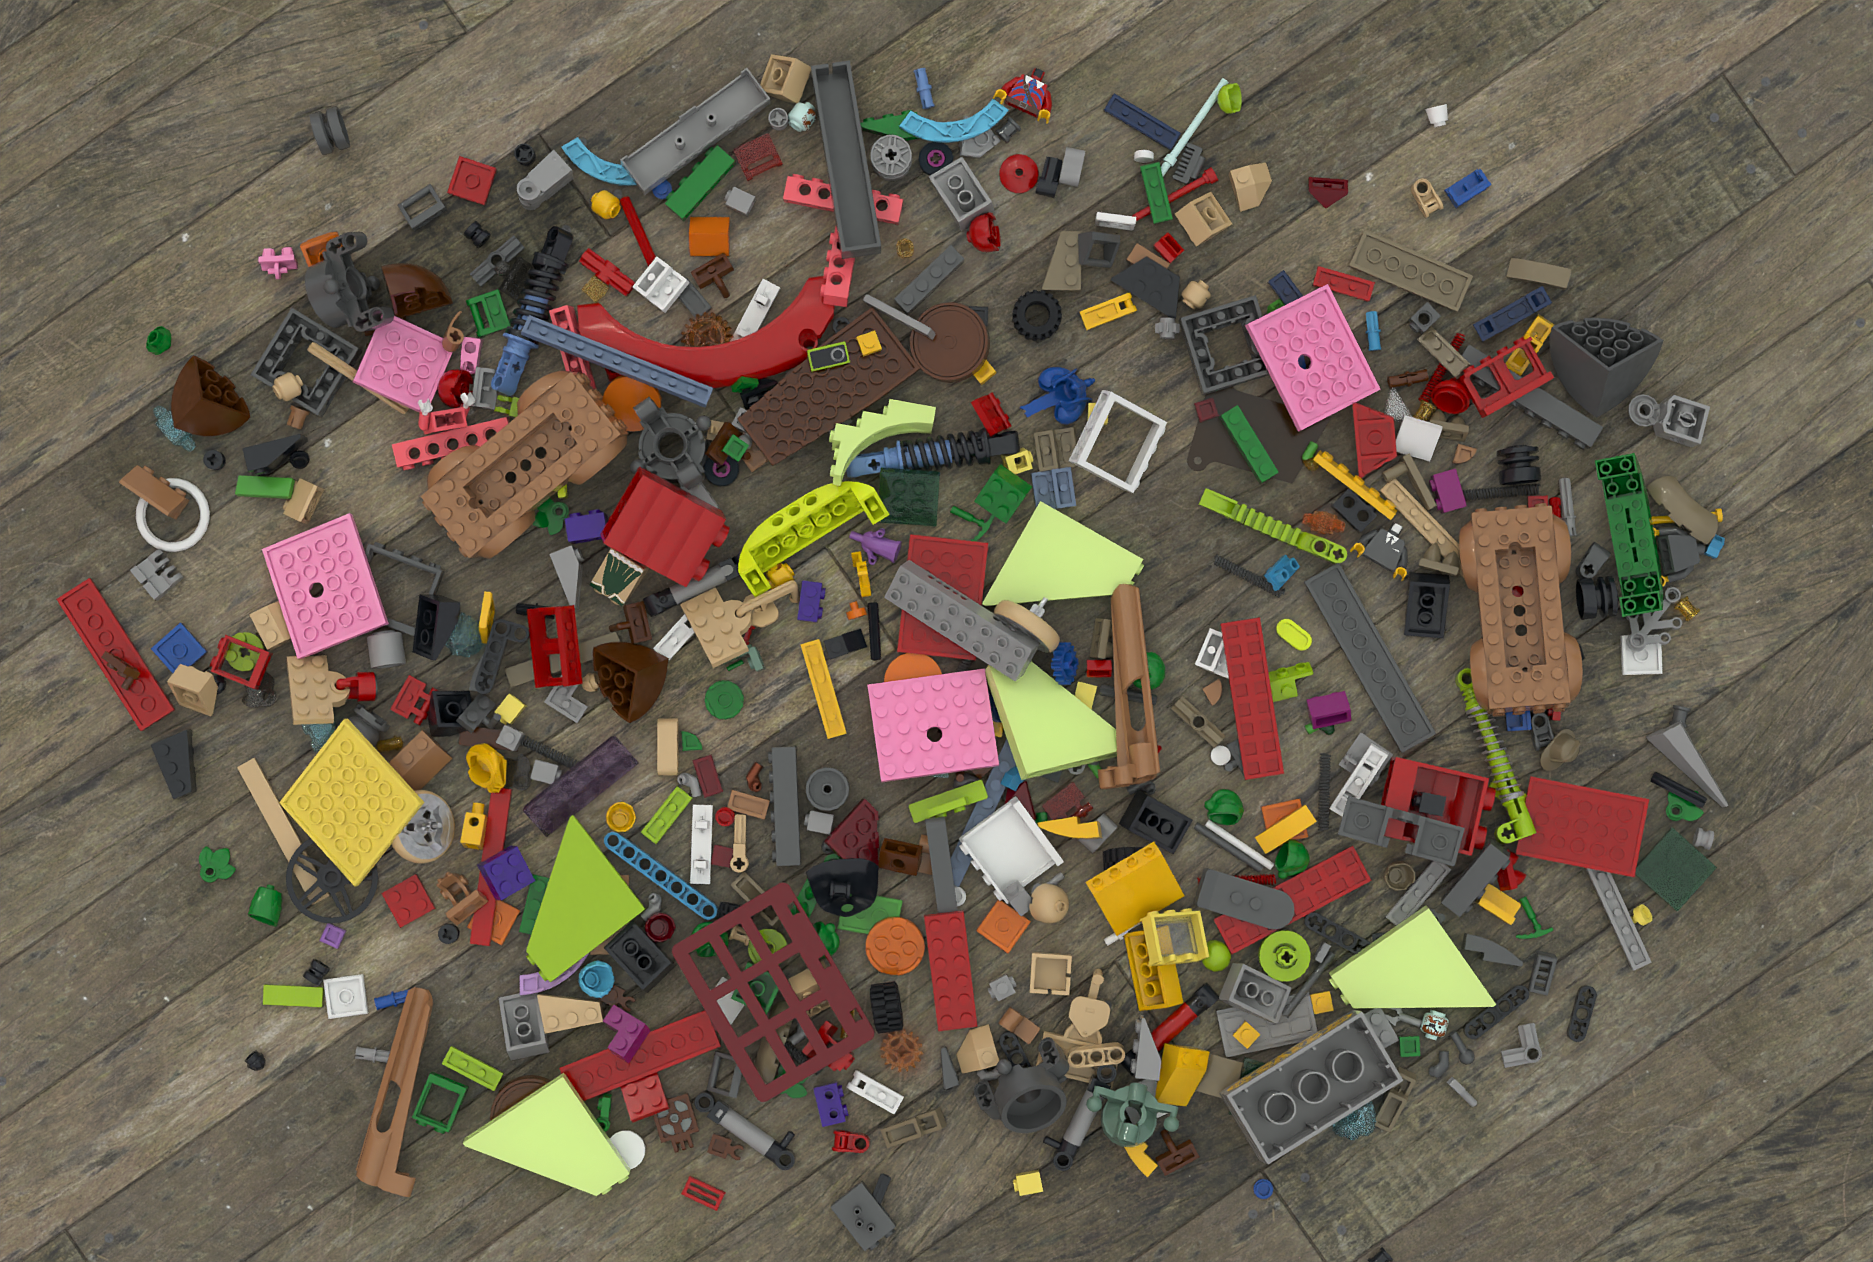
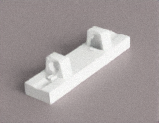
[730,279,781,342]
[1330,743,1389,816]
[690,805,713,884]

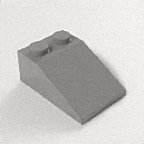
[929,157,994,231]
[550,545,584,611]
[1218,963,1291,1024]
[499,993,550,1060]

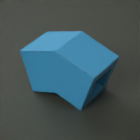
[1704,534,1725,559]
[1000,766,1025,791]

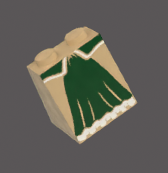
[590,548,649,606]

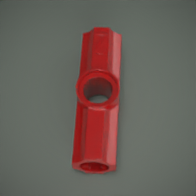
[579,248,635,297]

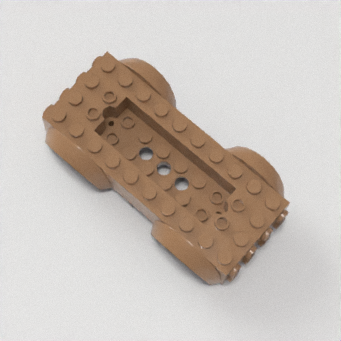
[420,371,628,559]
[1459,503,1583,717]

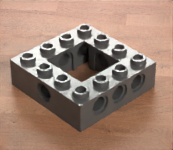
[1179,295,1270,395]
[251,308,362,417]

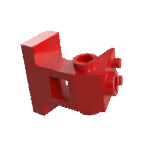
[802,1020,855,1071]

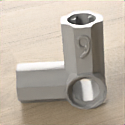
[1501,1023,1542,1068]

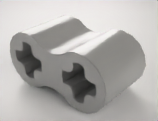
[1059,147,1086,187]
[1078,813,1118,853]

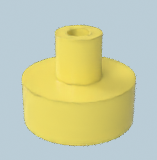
[1631,904,1652,926]

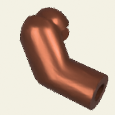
[746,762,763,792]

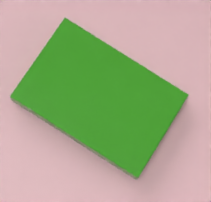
[837,894,903,934]

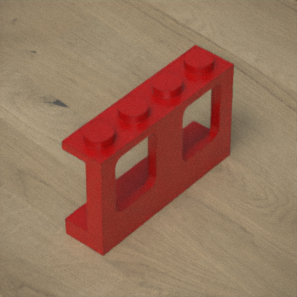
[1459,337,1554,418]
[527,605,583,688]

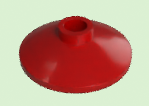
[999,154,1039,193]

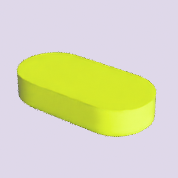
[1276,619,1312,651]

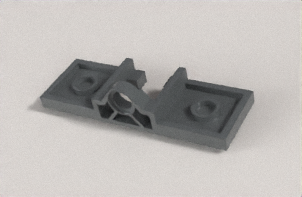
[1338,796,1465,866]

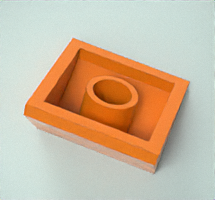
[689,217,730,257]

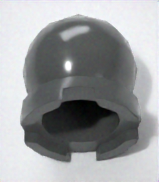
[349,703,390,747]

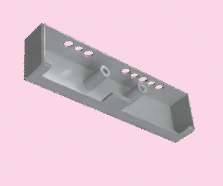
[620,68,770,195]
[884,560,1040,681]

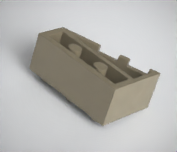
[1042,231,1081,293]

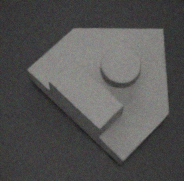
[959,116,1001,158]

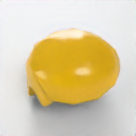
[606,802,636,833]

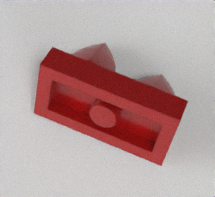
[1497,849,1527,891]

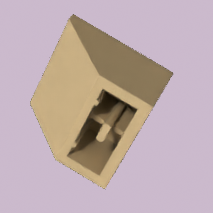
[788,961,831,1017]

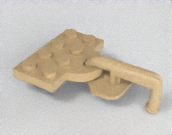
[680,580,800,668]
[1036,969,1121,1088]

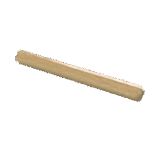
[308,342,409,414]

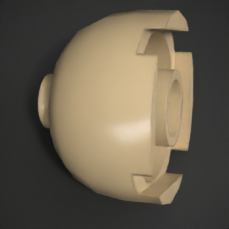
[1029,884,1069,923]

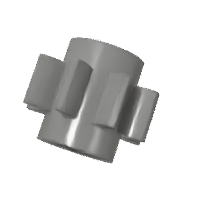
[1155,318,1180,339]

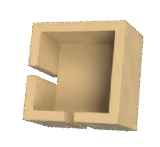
[1029,952,1072,995]

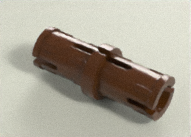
[1387,369,1429,389]

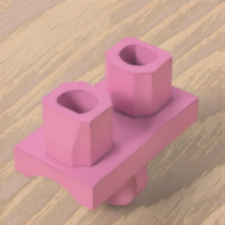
[258,247,298,279]

